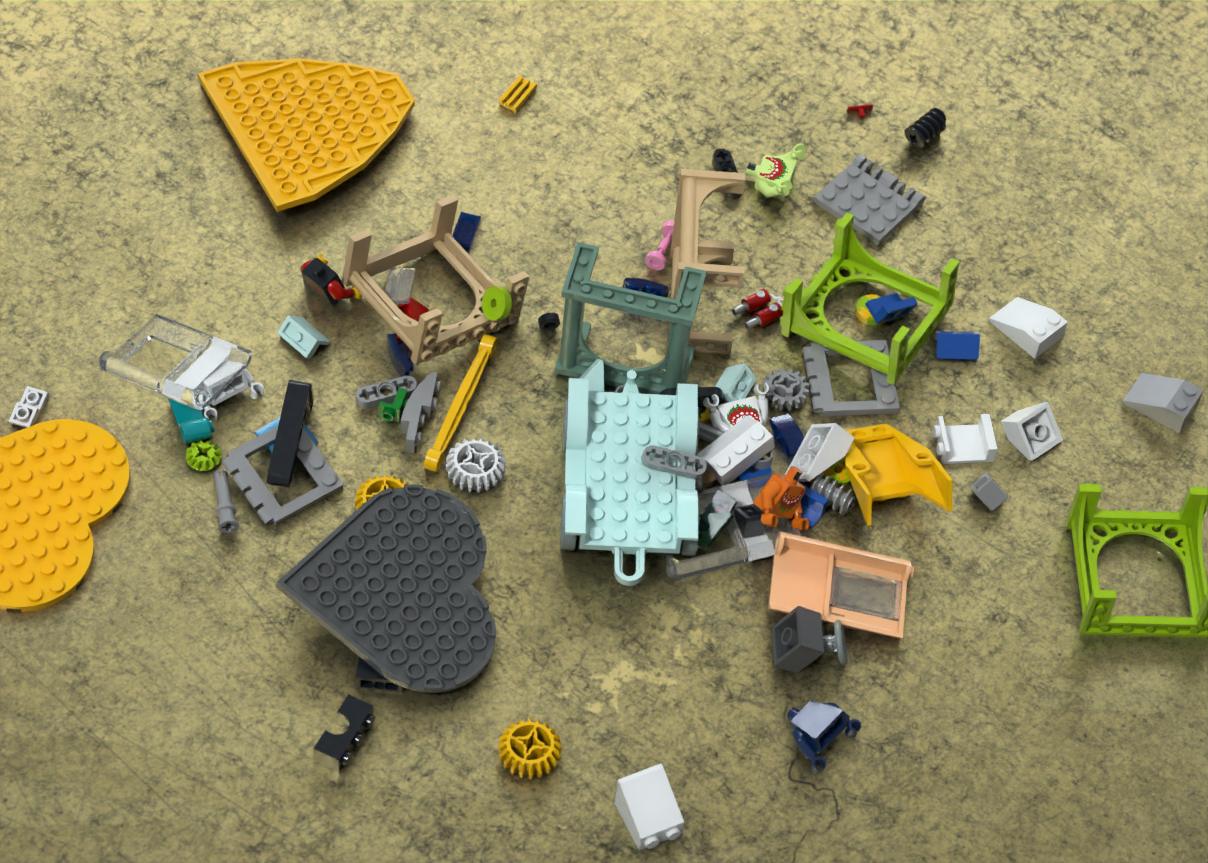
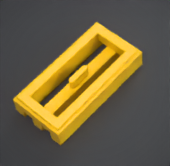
[499,75,537,113]

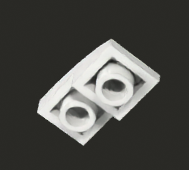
[9,386,49,428]

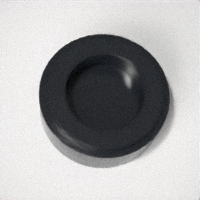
[538,313,560,331]

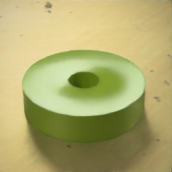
[482,286,512,321]

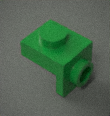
[378,388,408,423]

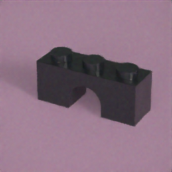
[313,694,375,772]

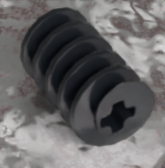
[904,108,946,148]

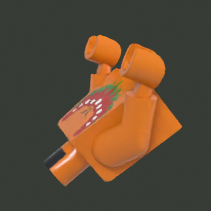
[753,466,809,530]

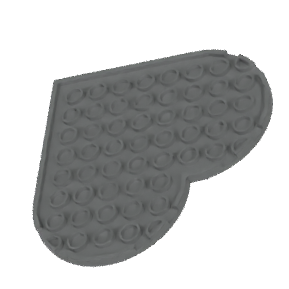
[276,484,496,693]

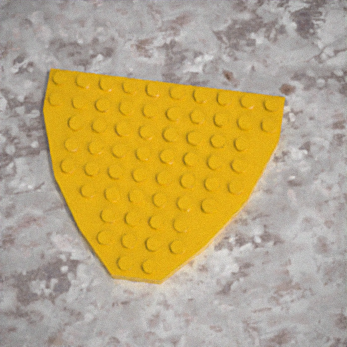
[198,58,415,212]

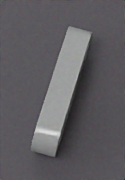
[356,376,417,409]
[641,445,707,479]

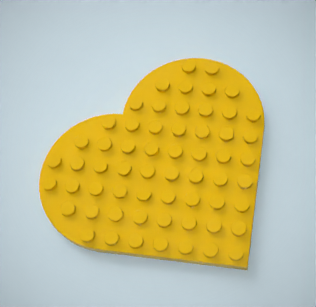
[0,419,130,612]

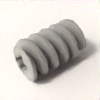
[810,471,857,516]

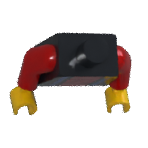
[300,253,362,307]

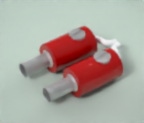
[732,289,783,329]

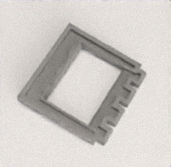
[803,340,900,417]
[222,426,344,526]

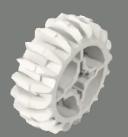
[446,437,506,493]

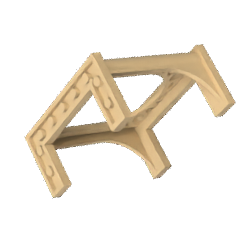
[667,169,746,354]
[342,194,529,365]

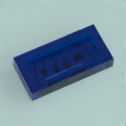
[452,212,481,252]

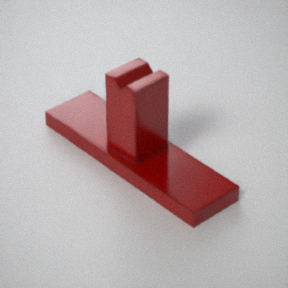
[847,104,873,119]

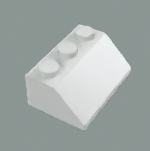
[696,416,775,486]

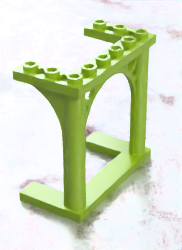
[780,212,960,385]
[1066,483,1208,637]

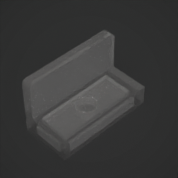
[385,267,416,305]

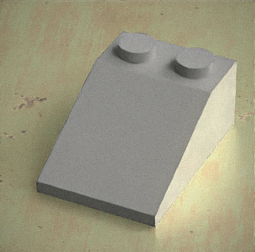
[1122,373,1204,433]

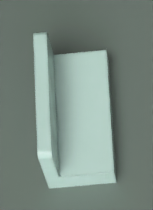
[277,315,330,359]
[715,363,757,403]

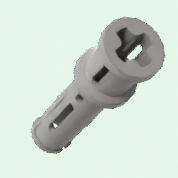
[213,470,239,533]

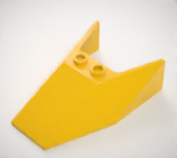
[845,424,953,526]

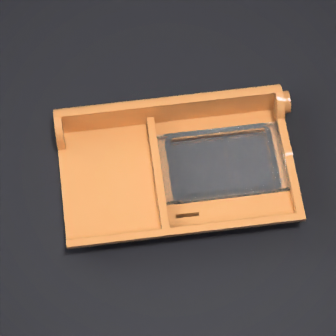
[768,531,914,640]

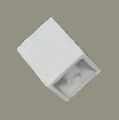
[614,764,684,850]

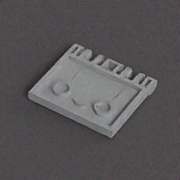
[813,154,926,245]

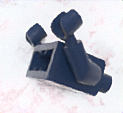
[787,701,861,774]

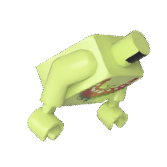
[746,143,806,201]

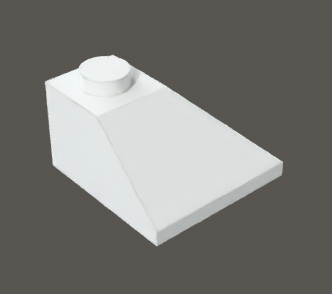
[1001,402,1063,461]

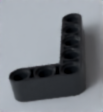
[266,379,314,488]

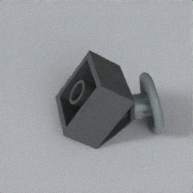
[771,606,847,673]

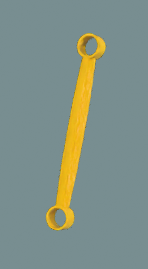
[424,334,498,473]

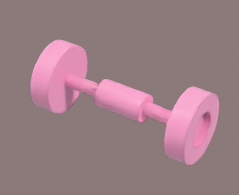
[645,221,674,271]

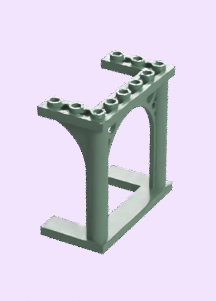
[555,242,707,395]

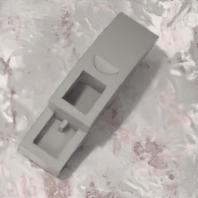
[401,371,441,453]

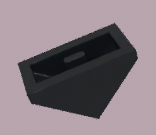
[733,504,766,539]

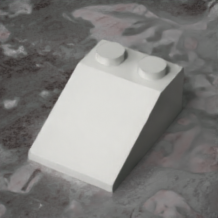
[988,297,1068,359]
[785,423,855,482]

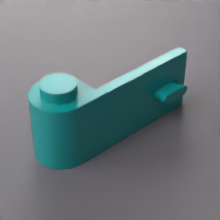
[166,390,214,445]

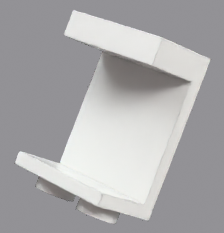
[933,414,997,464]

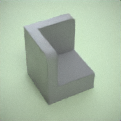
[970,472,1008,511]

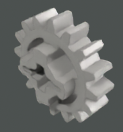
[762,367,809,411]

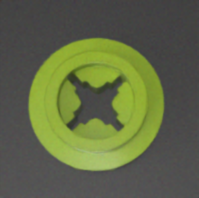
[186,440,222,471]

